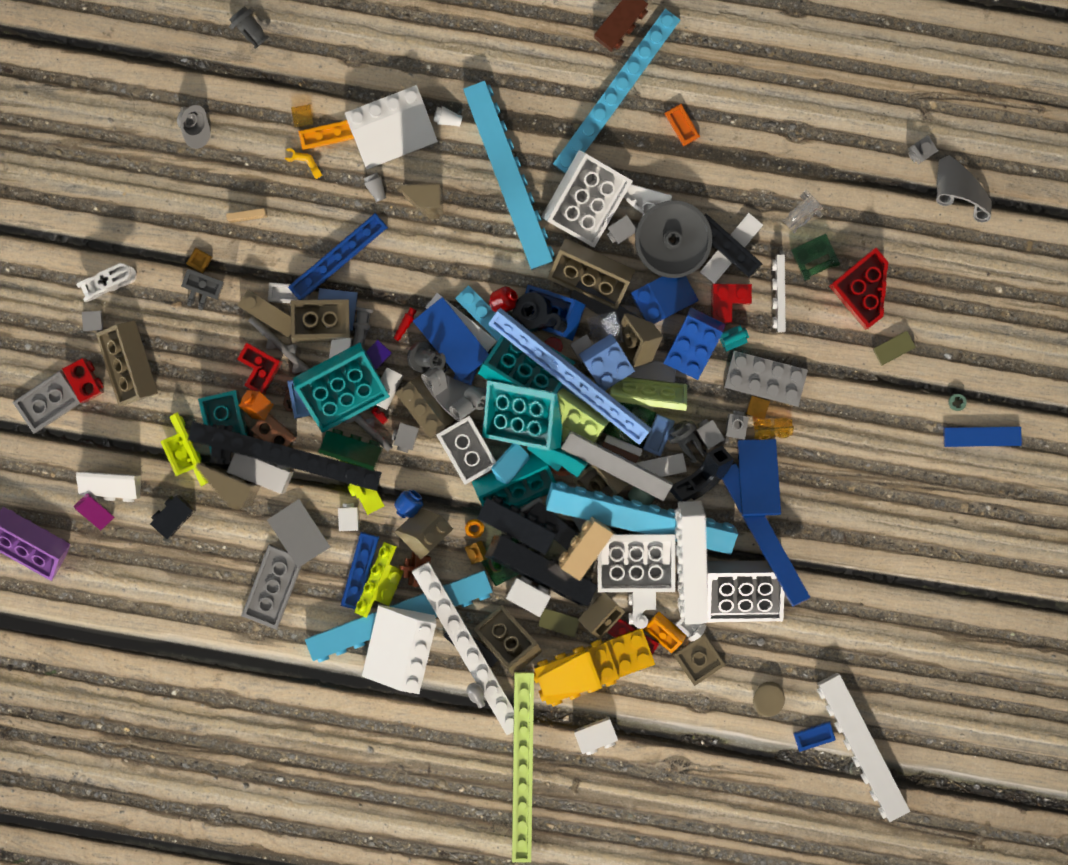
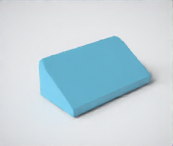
[491,444,530,484]

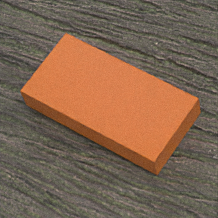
[664,104,700,147]

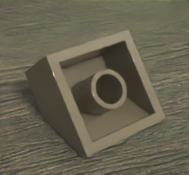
[615,313,663,367]
[572,464,629,497]
[395,508,453,559]

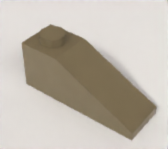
[237,290,291,338]

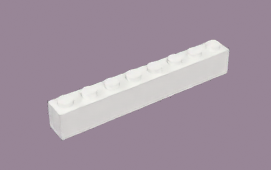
[816,673,910,822]

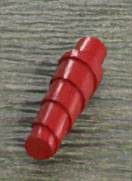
[394,307,417,341]

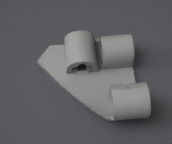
[936,155,992,222]
[422,367,487,421]

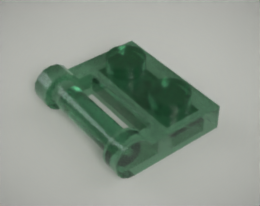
[790,234,840,281]

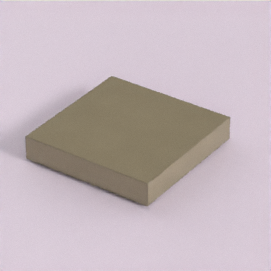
[673,633,726,686]

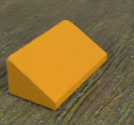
[643,611,686,654]

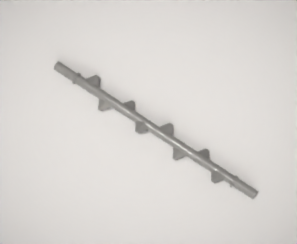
[248,316,393,452]

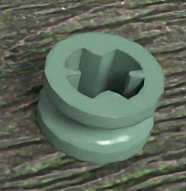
[948,394,967,411]

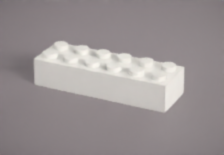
[675,501,708,624]

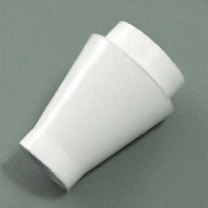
[433,106,463,127]

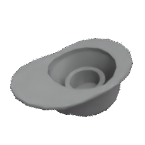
[177,105,211,149]

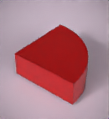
[371,406,389,424]

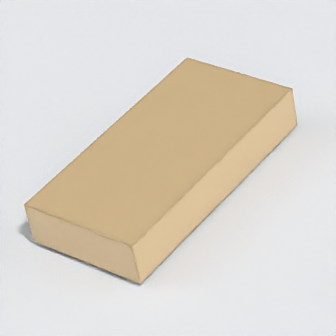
[226,208,267,223]

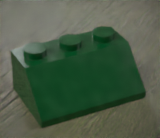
[318,428,383,471]

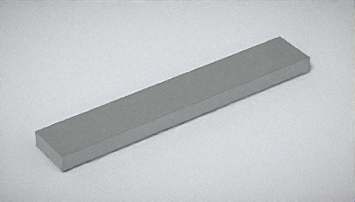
[561,431,673,501]

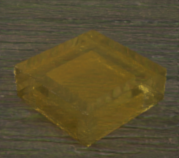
[291,105,314,127]

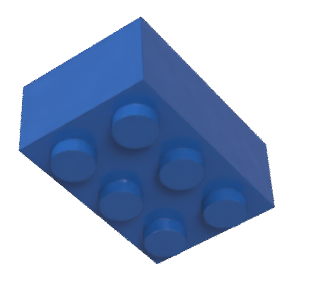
[664,308,726,380]

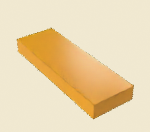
[298,120,354,150]

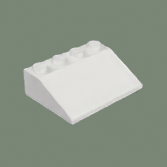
[345,85,438,170]
[541,150,633,248]
[598,534,675,592]
[362,605,436,694]

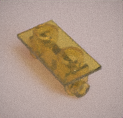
[753,418,794,440]

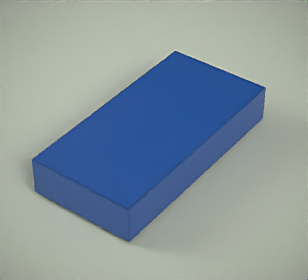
[793,721,836,752]

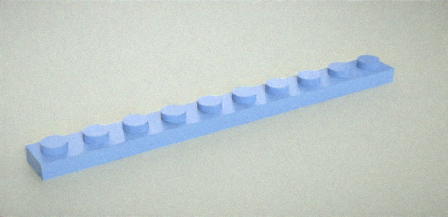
[489,308,652,445]

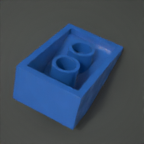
[630,276,699,324]
[525,285,586,341]

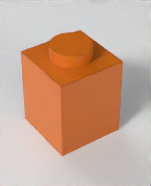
[238,390,274,421]

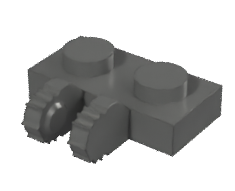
[181,269,225,310]

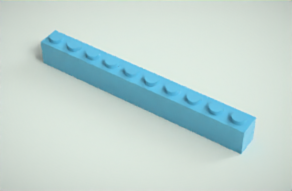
[463,81,555,270]
[545,482,738,555]
[305,570,493,663]

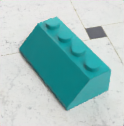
[472,454,556,507]

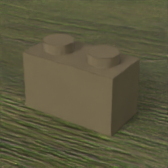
[578,592,625,640]

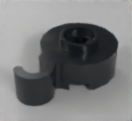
[513,292,567,333]

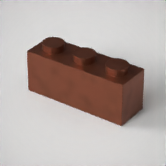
[594,0,648,52]

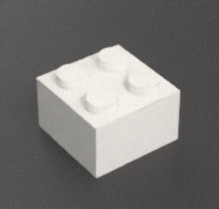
[506,576,551,617]

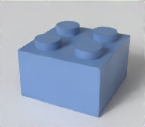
[579,334,635,391]

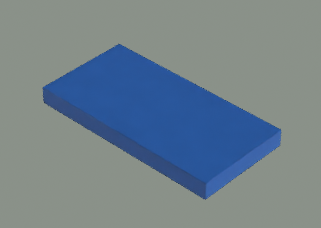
[413,297,489,381]
[737,439,781,516]

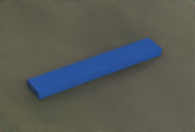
[288,213,388,300]

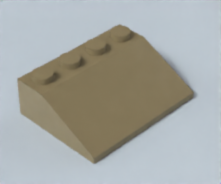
[195,462,260,510]

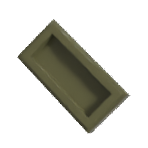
[873,331,916,366]
[538,608,579,637]

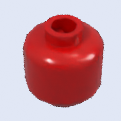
[489,286,518,313]

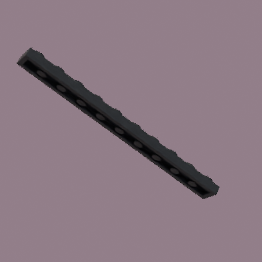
[187,421,382,491]

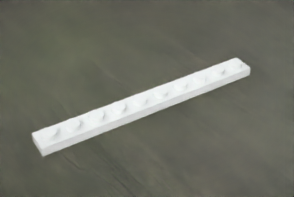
[412,561,514,735]

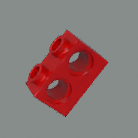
[62,358,104,403]

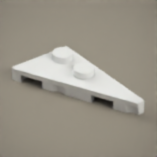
[624,184,673,215]

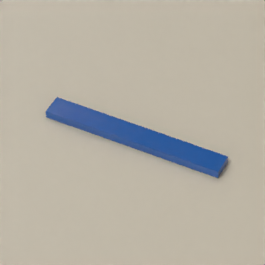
[722,463,810,607]

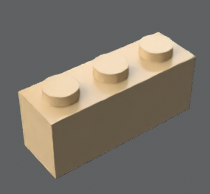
[559,517,614,581]

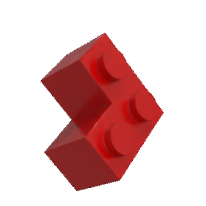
[711,284,752,324]
[237,343,283,395]

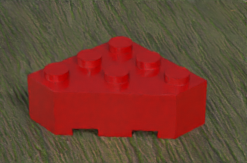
[829,248,888,330]

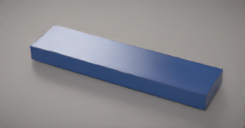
[943,427,1022,447]
[340,532,379,610]

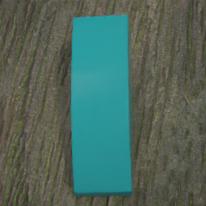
[527,445,589,477]

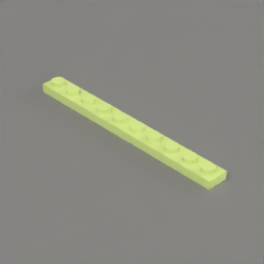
[512,672,534,862]

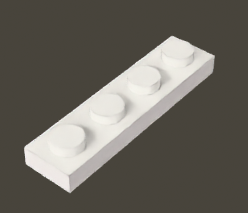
[772,255,786,333]

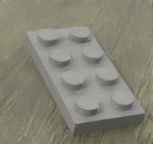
[724,351,808,407]

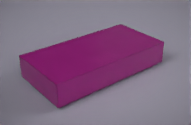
[74,493,115,531]

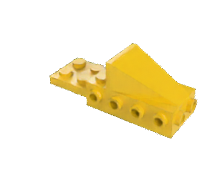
[534,629,655,706]

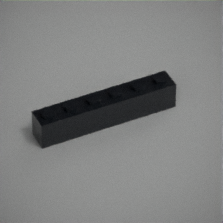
[485,533,598,606]

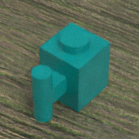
[720,325,749,352]

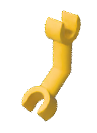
[285,148,323,179]

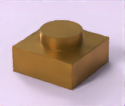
[464,540,488,565]

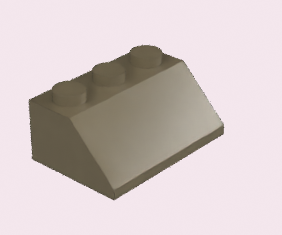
[395,372,456,439]

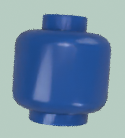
[394,489,423,518]

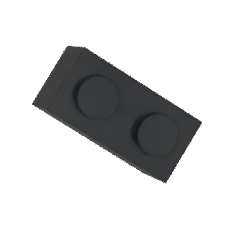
[150,495,196,539]

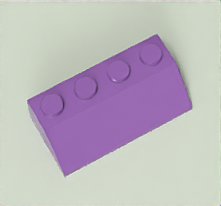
[0,507,70,581]

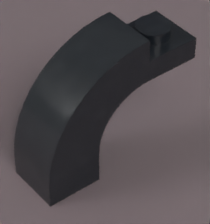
[670,446,734,502]

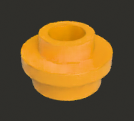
[465,519,484,538]

